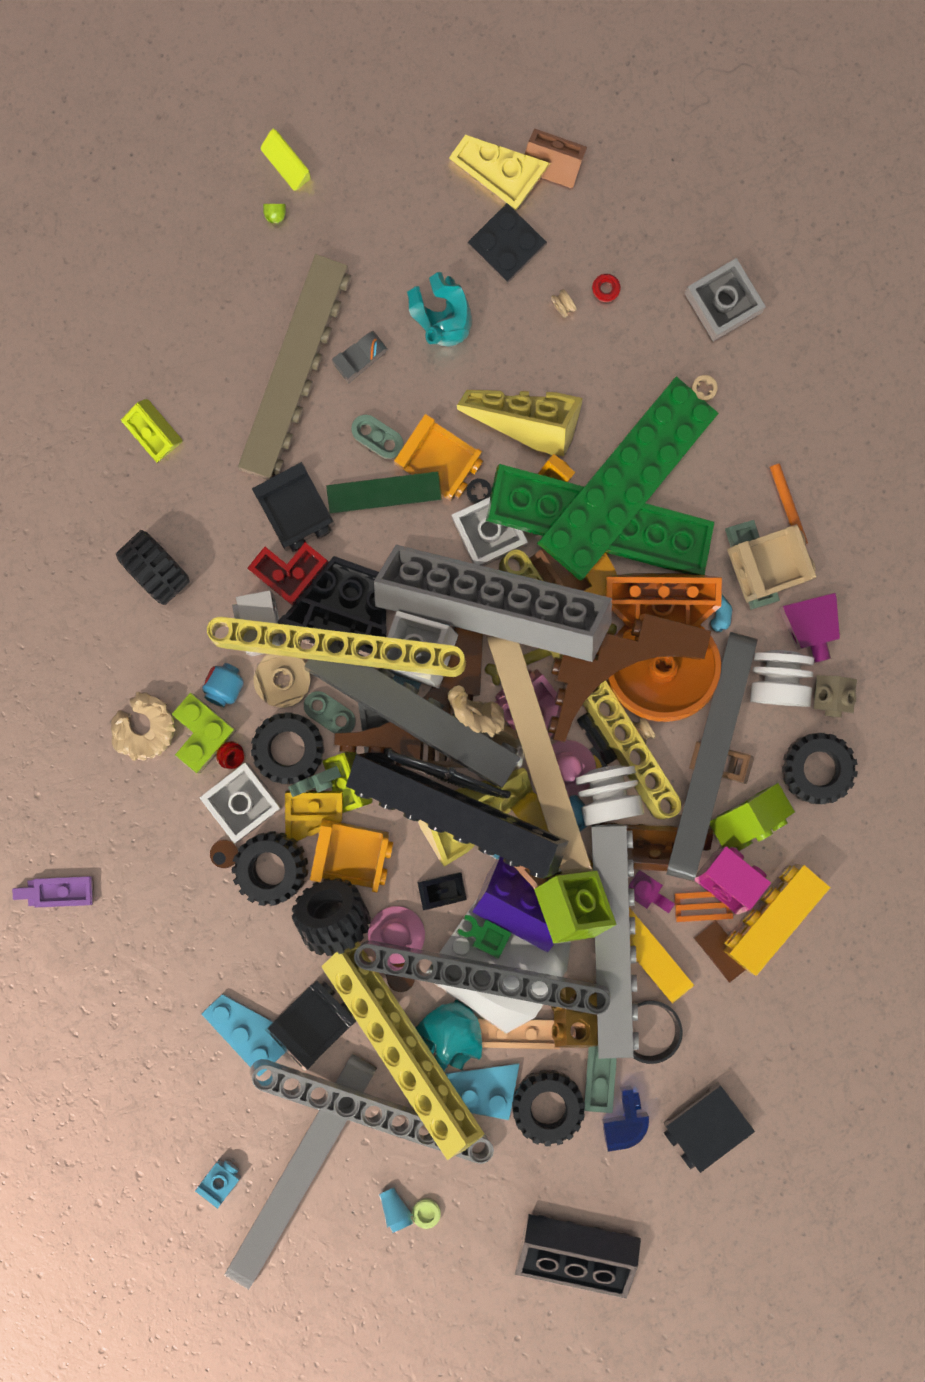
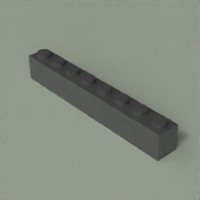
[304,641,520,789]

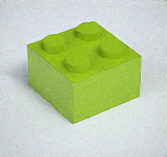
[534,871,617,944]

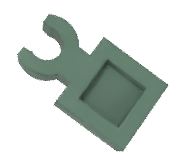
[288,766,341,797]

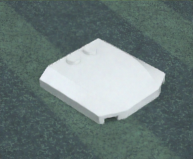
[426,899,571,1034]

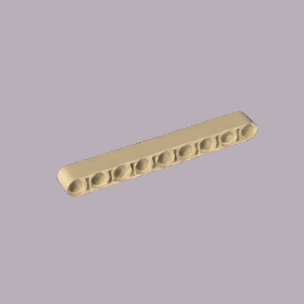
[487,636,592,875]

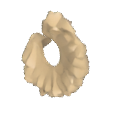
[448,685,505,737]
[111,692,176,761]

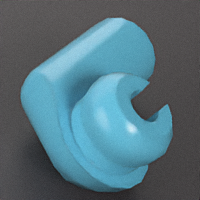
[711,594,733,632]

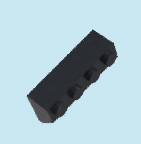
[515,1214,641,1299]

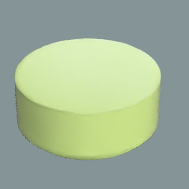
[412,1198,441,1229]

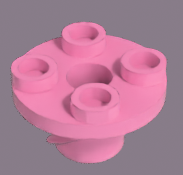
[552,740,596,797]
[368,906,425,964]

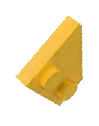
[285,791,343,841]

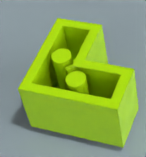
[172,693,237,773]
[710,783,795,851]

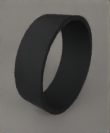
[633,1001,683,1064]

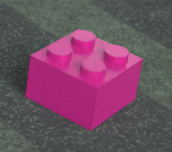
[695,847,771,915]

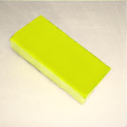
[261,128,311,191]
[121,399,183,463]
[322,752,373,813]

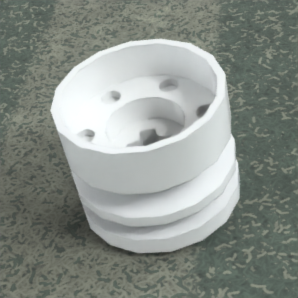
[750,650,814,707]
[575,765,644,826]

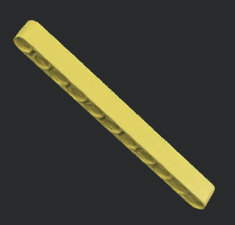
[499,550,681,820]

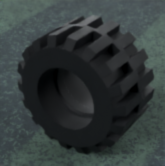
[116,530,190,605]
[251,712,324,784]
[782,733,858,804]
[232,831,308,906]
[292,878,371,956]
[512,1070,585,1146]

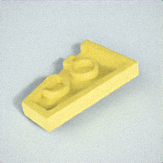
[449,135,551,209]

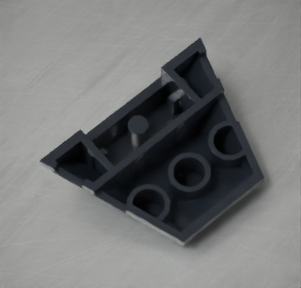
[278,556,386,657]

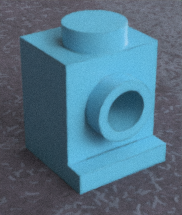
[195,1159,241,1209]

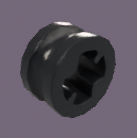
[467,478,492,504]

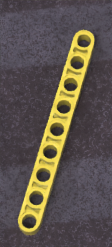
[207,617,466,677]

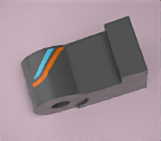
[332,331,388,384]

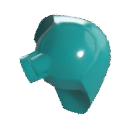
[407,272,472,347]
[415,999,482,1072]

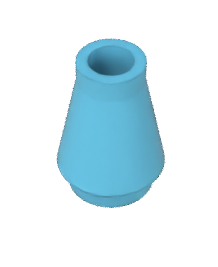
[379,1188,413,1233]

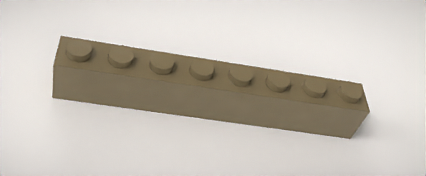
[238,254,351,480]

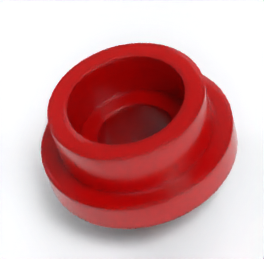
[592,274,621,302]
[216,741,244,769]

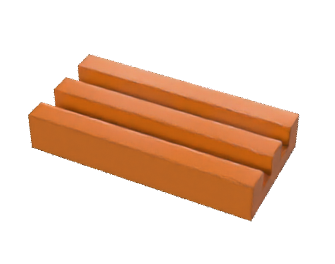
[674,892,733,922]

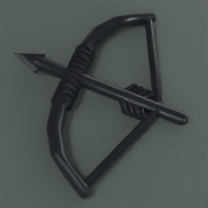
[387,749,511,799]

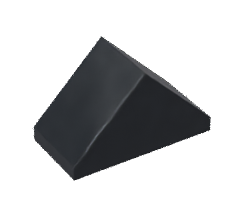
[417,872,467,910]

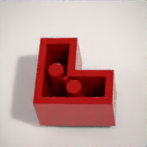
[247,542,329,606]

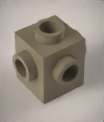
[814,675,857,718]

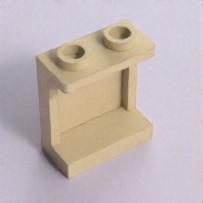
[727,524,816,603]

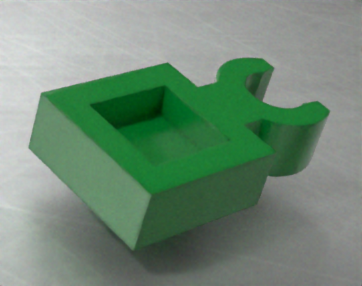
[456,915,512,959]

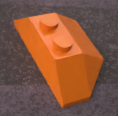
[606,573,722,630]

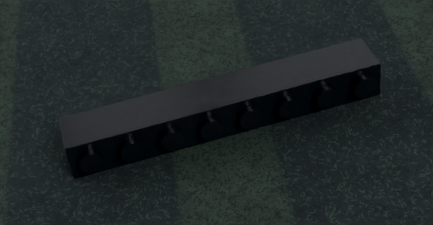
[346,752,569,879]

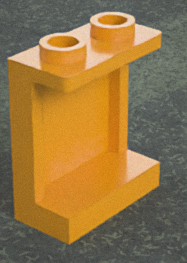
[394,414,484,501]
[310,819,393,893]

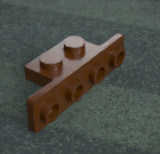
[599,823,713,871]

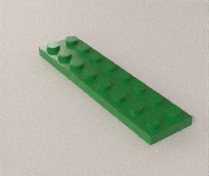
[537,376,719,581]
[486,464,715,575]

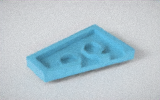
[202,994,285,1077]
[445,1063,519,1120]

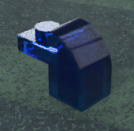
[602,1086,649,1152]

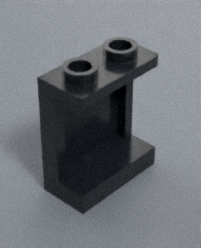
[252,462,335,552]
[265,980,356,1071]
[663,1082,755,1173]

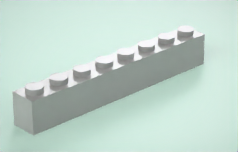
[592,824,639,1058]

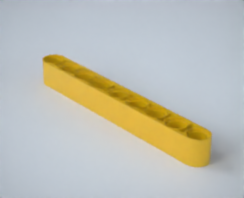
[510,790,694,1004]

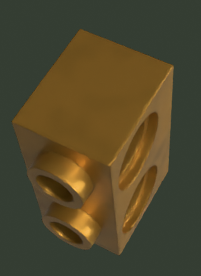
[551,987,598,1048]

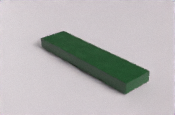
[326,471,442,513]

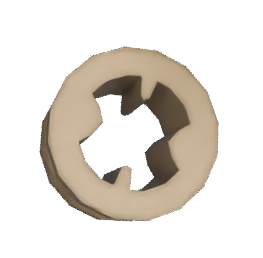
[551,289,577,318]
[691,375,718,402]
[632,717,656,744]

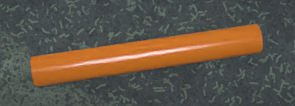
[769,463,808,544]

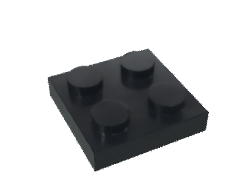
[467,203,547,284]

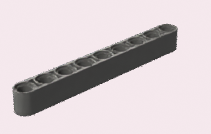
[666,632,758,882]
[354,941,610,1014]

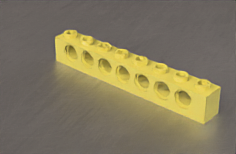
[321,942,485,1160]

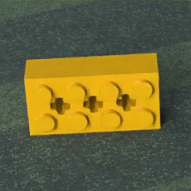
[723,864,831,976]

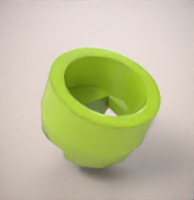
[263,204,286,223]

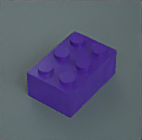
[472,856,555,953]

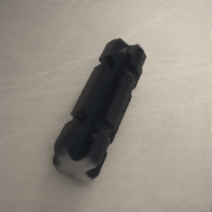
[577,713,618,764]

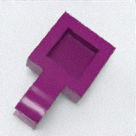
[628,870,675,913]

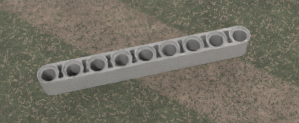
[224,1054,377,1290]
[250,1059,494,1164]

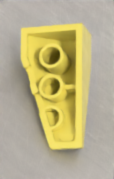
[457,390,583,457]
[418,767,533,867]

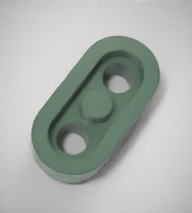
[351,415,404,460]
[304,691,356,734]

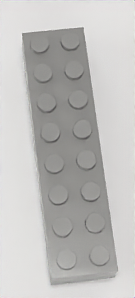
[374,545,612,662]

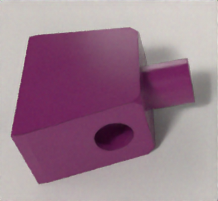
[779,593,840,663]

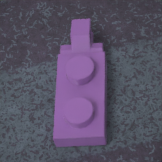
[12,876,93,908]

